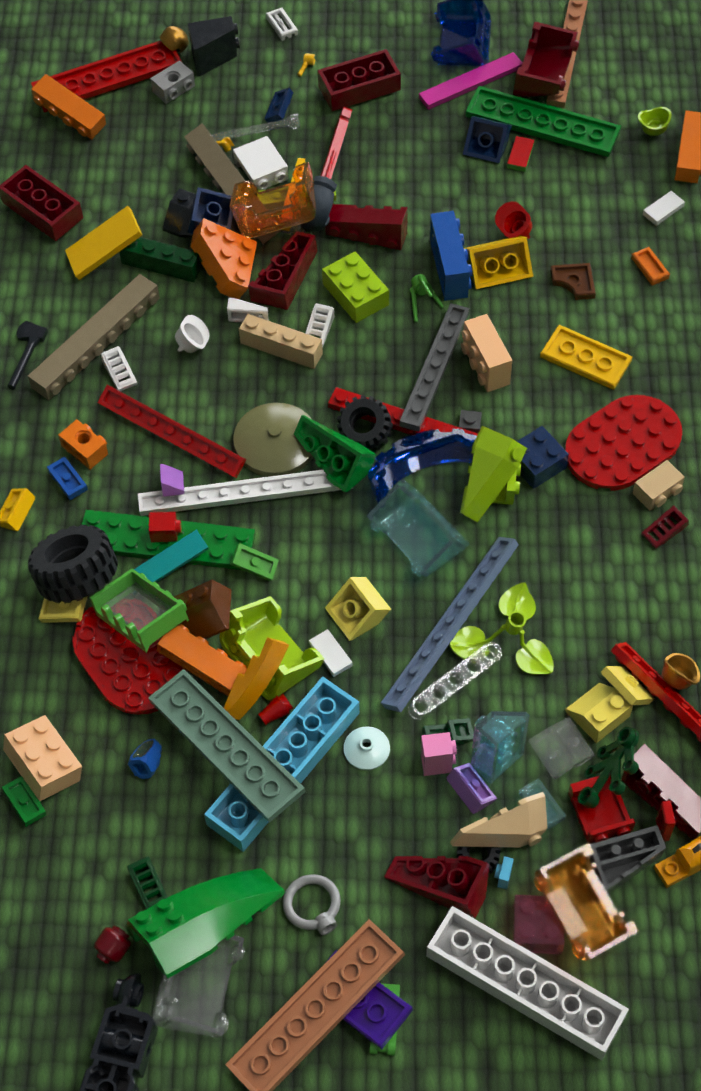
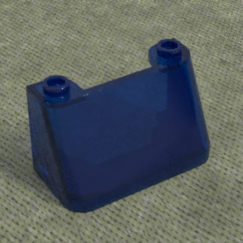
[431,0,491,67]

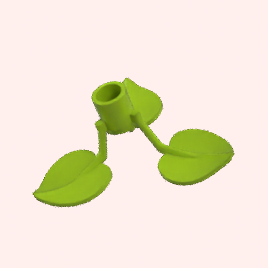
[450,582,554,675]

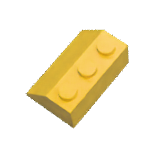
[464,236,533,289]

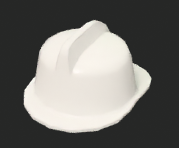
[175,315,210,353]

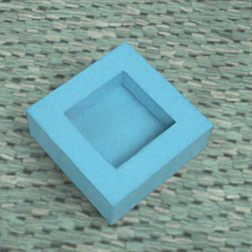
[494,856,514,889]

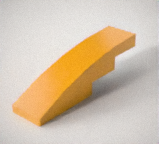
[224,637,289,720]

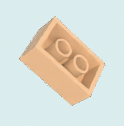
[461,314,512,392]
[3,715,82,801]

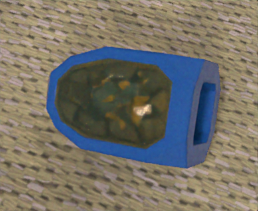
[128,739,162,779]

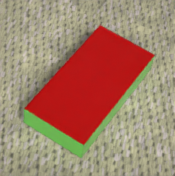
[507,136,535,172]

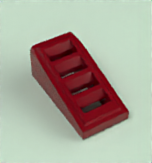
[641,505,689,549]

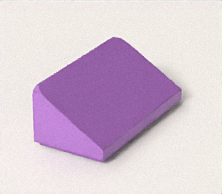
[160,464,185,497]
[447,763,497,814]

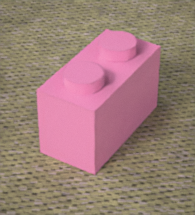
[421,732,457,776]

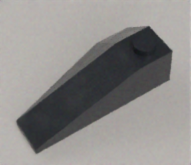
[163,188,250,238]

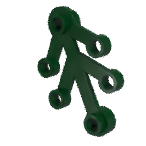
[578,727,639,808]

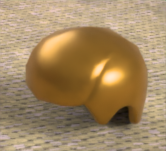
[159,26,189,53]

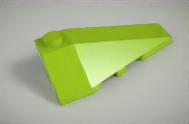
[460,426,527,523]

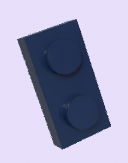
[264,88,293,124]

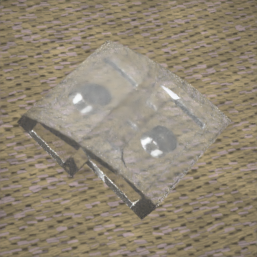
[528,717,595,780]

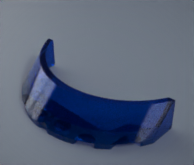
[368,429,477,507]

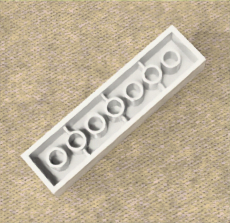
[426,906,629,1060]

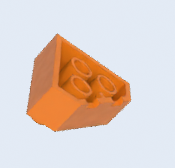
[191,218,257,299]

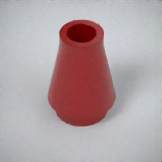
[258,694,293,725]

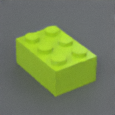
[322,251,389,323]

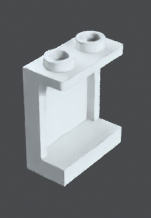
[233,136,288,193]

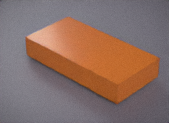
[631,247,670,286]

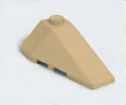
[450,792,547,848]

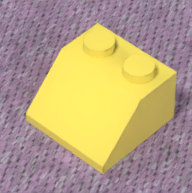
[325,577,391,641]
[565,683,633,743]

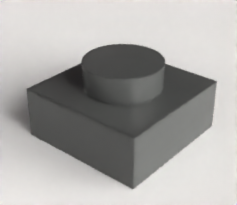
[459,410,482,433]

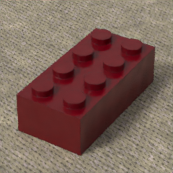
[317,49,401,111]
[0,165,83,241]

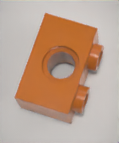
[58,419,108,470]

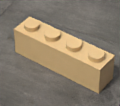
[239,314,323,369]

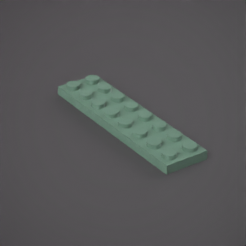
[148,669,306,823]

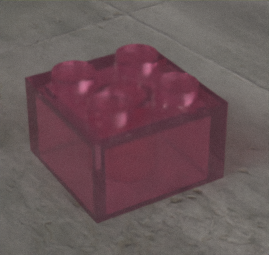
[513,894,564,954]

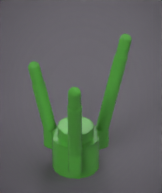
[409,274,444,323]

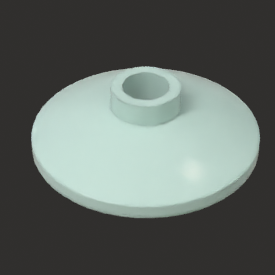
[344,727,390,770]

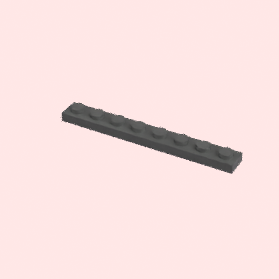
[399,303,470,432]

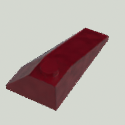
[384,856,489,919]

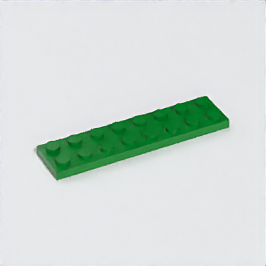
[465,86,621,157]
[82,510,256,570]

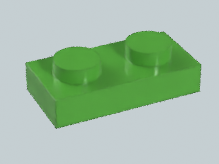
[230,543,279,581]

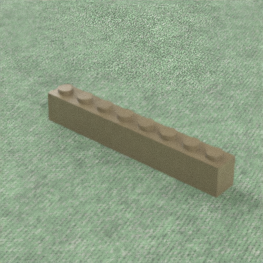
[184,123,281,244]
[28,274,160,400]

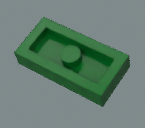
[2,776,46,827]

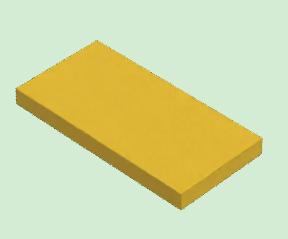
[65,206,142,280]
[540,325,633,390]

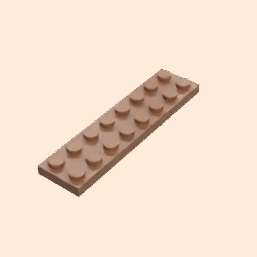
[225,919,405,1091]

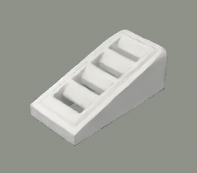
[227,298,269,322]
[305,303,335,348]
[101,346,137,391]

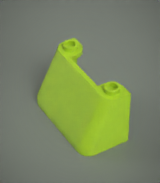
[219,596,325,700]

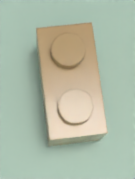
[633,460,685,511]

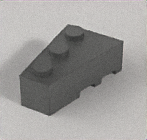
[586,825,666,899]

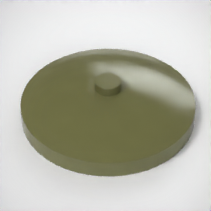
[233,403,313,477]

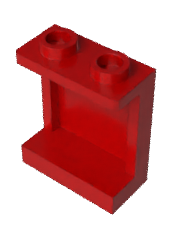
[568,775,635,844]

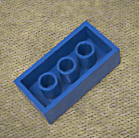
[429,211,472,301]

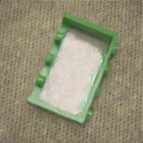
[89,569,189,653]

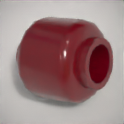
[94,925,131,964]

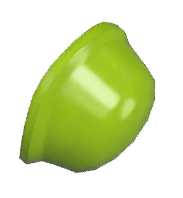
[638,107,672,136]

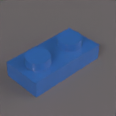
[47,457,88,500]

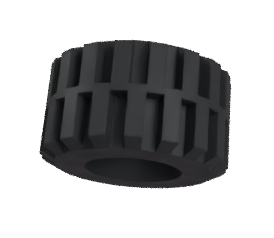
[337,395,393,452]

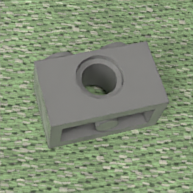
[150,60,195,104]

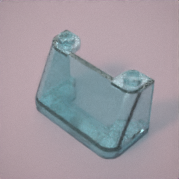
[367,479,470,577]

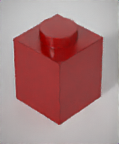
[149,512,182,542]

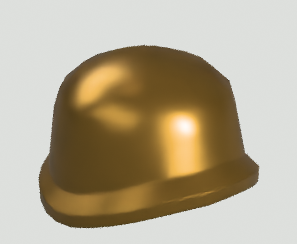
[662,653,700,690]

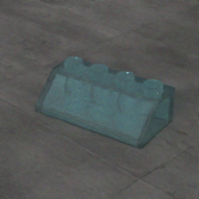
[471,711,530,784]

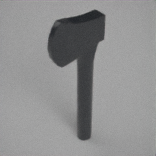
[7,321,48,390]

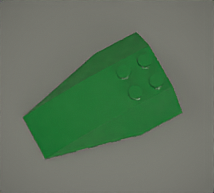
[125,868,285,979]

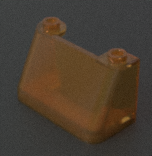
[230,162,316,238]
[534,842,639,961]

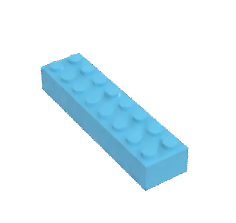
[204,676,360,852]

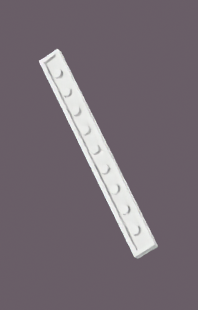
[138,470,353,516]

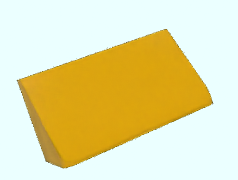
[0,488,35,531]

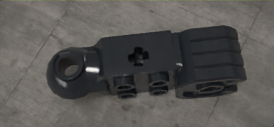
[79,973,158,1091]

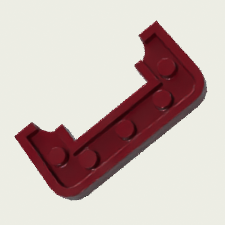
[513,22,579,98]

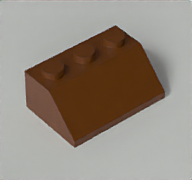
[174,580,232,639]

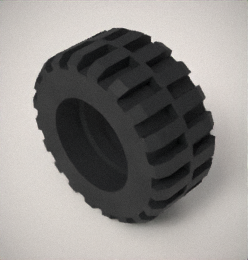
[28,525,118,603]

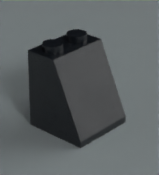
[188,16,240,77]

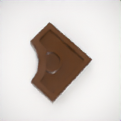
[550,263,596,300]

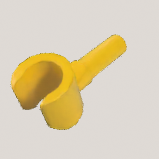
[297,53,315,77]
[216,137,234,152]

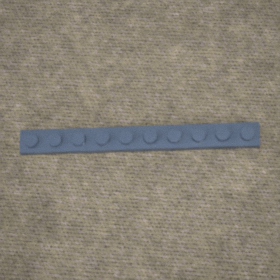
[381,537,519,712]

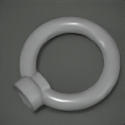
[283,874,341,935]

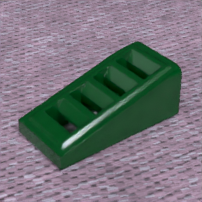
[127,856,168,909]

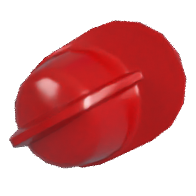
[495,201,532,239]

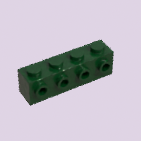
[119,237,202,283]

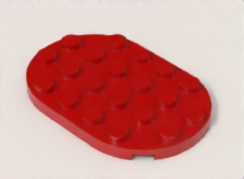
[565,395,682,491]
[73,599,188,714]

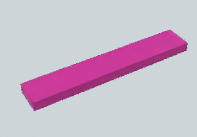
[419,52,523,110]

